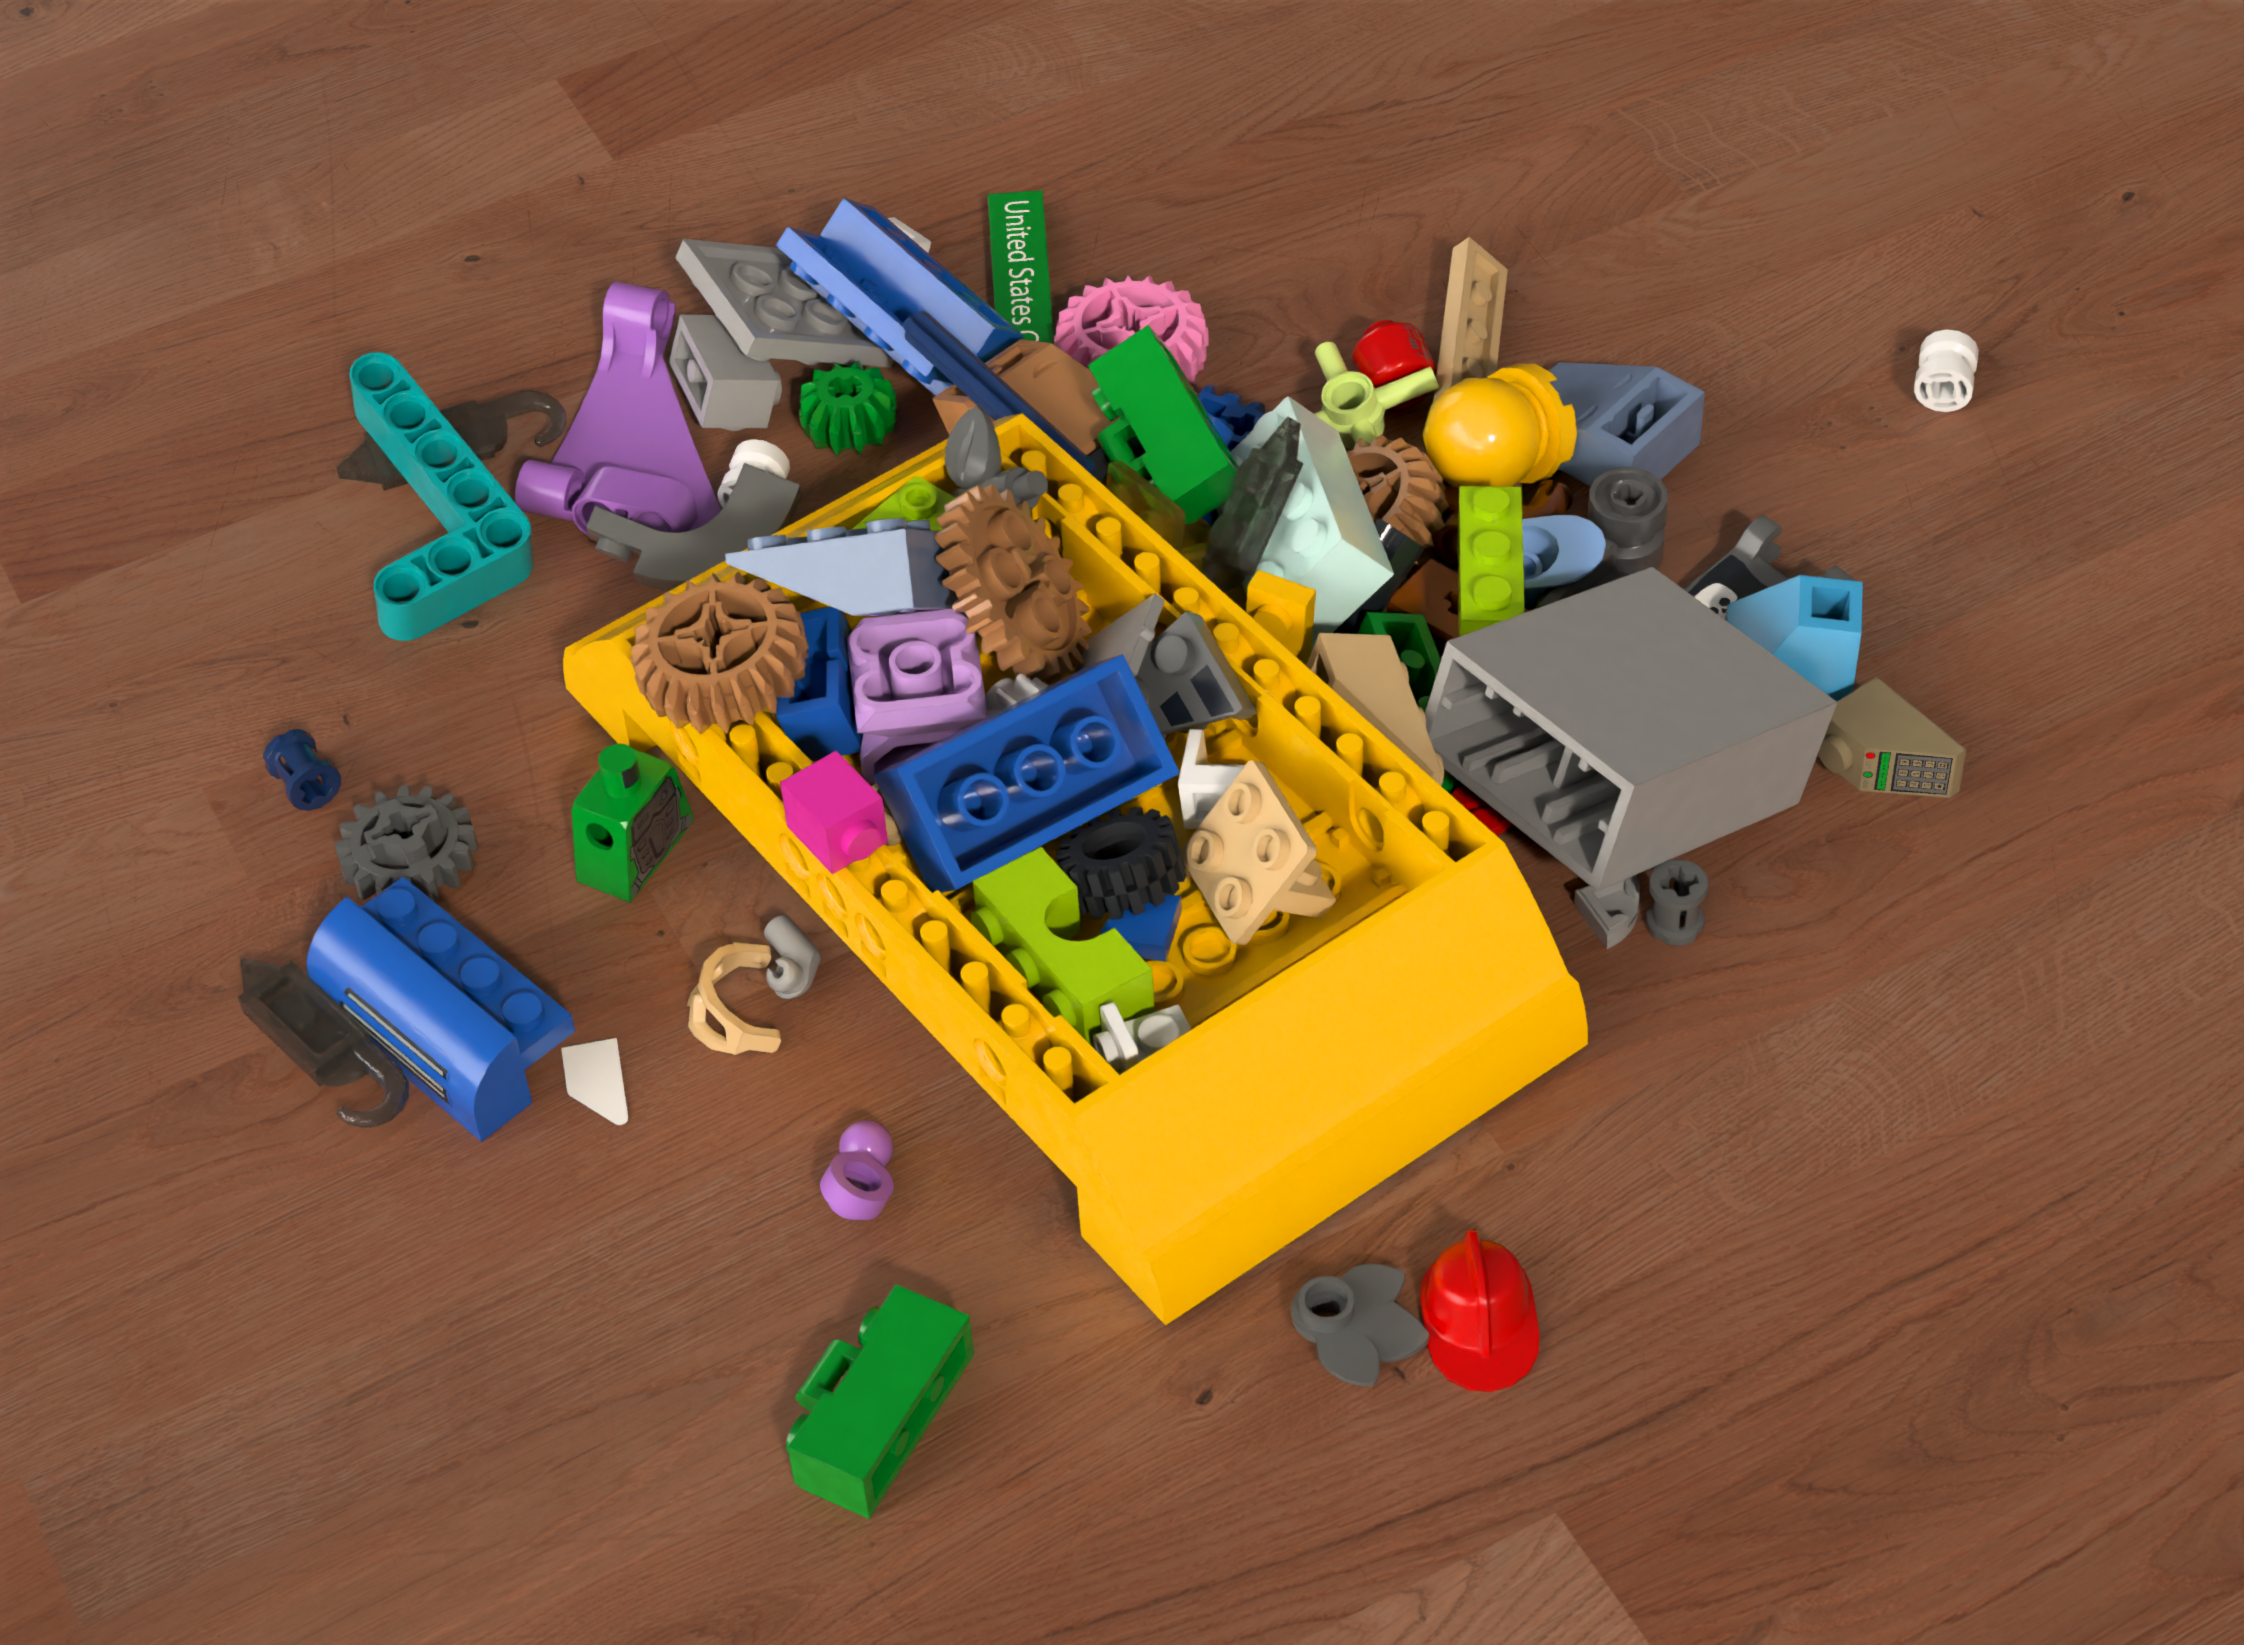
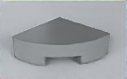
[1574,875,1640,949]

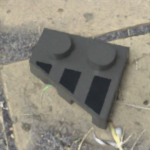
[1134,611,1257,739]

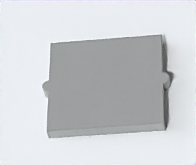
[1073,593,1165,677]

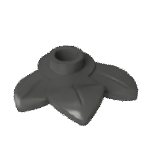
[1291,1264,1429,1387]

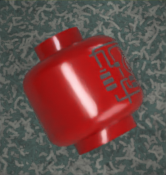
[1352,320,1436,409]

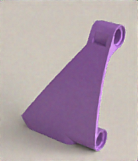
[515,282,721,536]

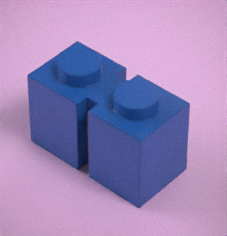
[776,606,863,762]

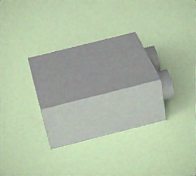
[1425,567,1838,891]

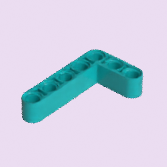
[350,352,534,641]

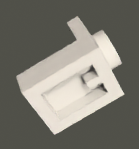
[1093,1002,1192,1075]

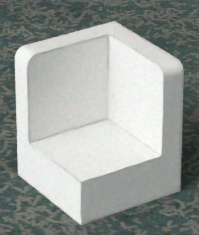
[1178,729,1245,829]

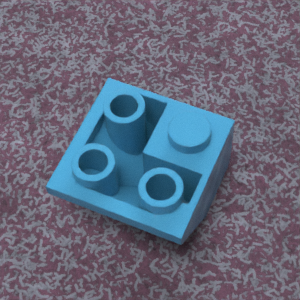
[1726,575,1863,701]

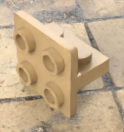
[1181,760,1336,945]

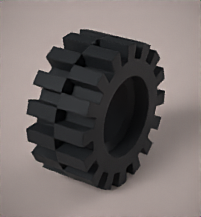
[1056,807,1186,920]

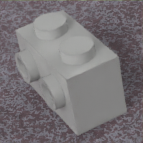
[669,314,782,431]

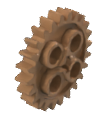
[934,484,1092,684]

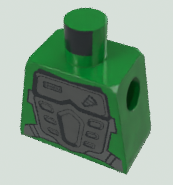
[571,744,694,903]

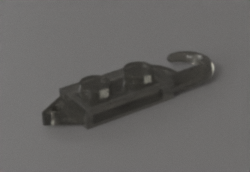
[337,390,566,491]
[1201,416,1304,592]
[238,958,409,1128]

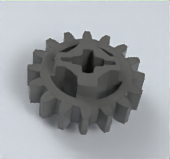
[335,785,478,902]

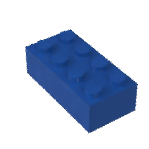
[873,654,1180,893]

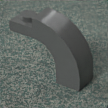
[586,463,802,591]

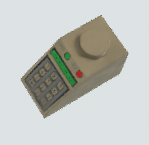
[1817,677,1967,798]

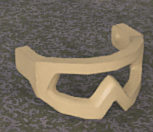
[686,942,781,1056]

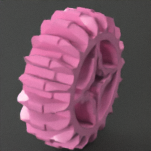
[1054,275,1209,385]

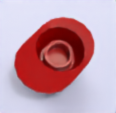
[1420,1229,1540,1392]

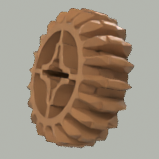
[1346,434,1449,565]
[630,572,809,735]

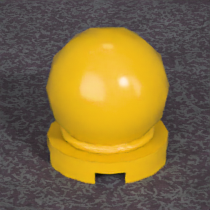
[1422,363,1577,488]

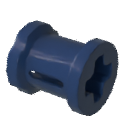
[263,729,341,811]

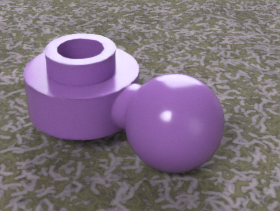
[820,1120,894,1220]

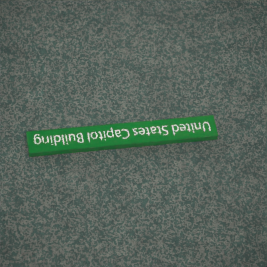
[988,190,1054,344]

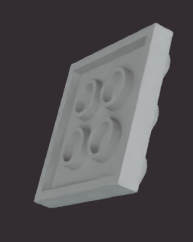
[676,239,894,368]

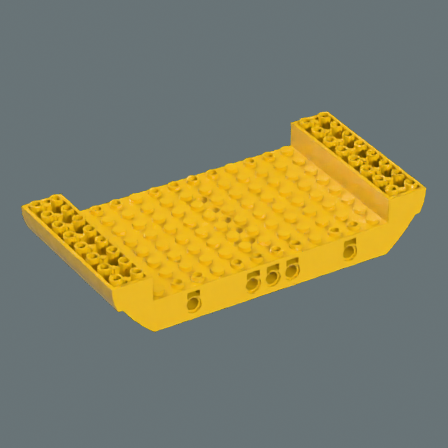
[563,413,1588,1326]

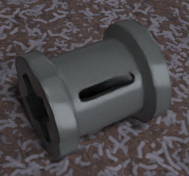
[1646,859,1709,946]

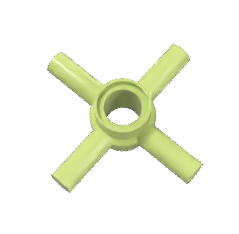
[1314,342,1439,449]

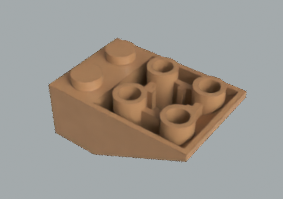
[932,339,1120,455]

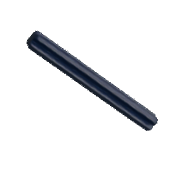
[903,311,1096,478]

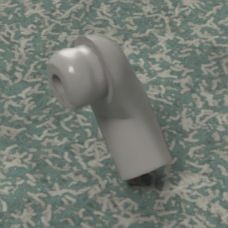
[764,915,821,999]

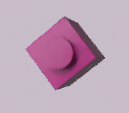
[780,751,888,874]

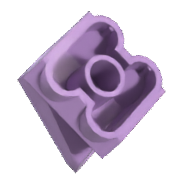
[847,608,988,784]

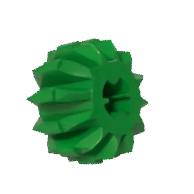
[799,360,897,456]

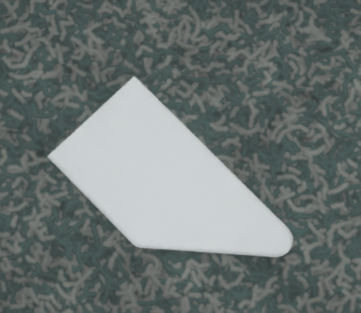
[561,1038,628,1125]

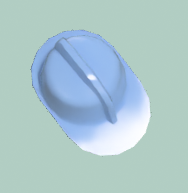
[1522,515,1606,609]

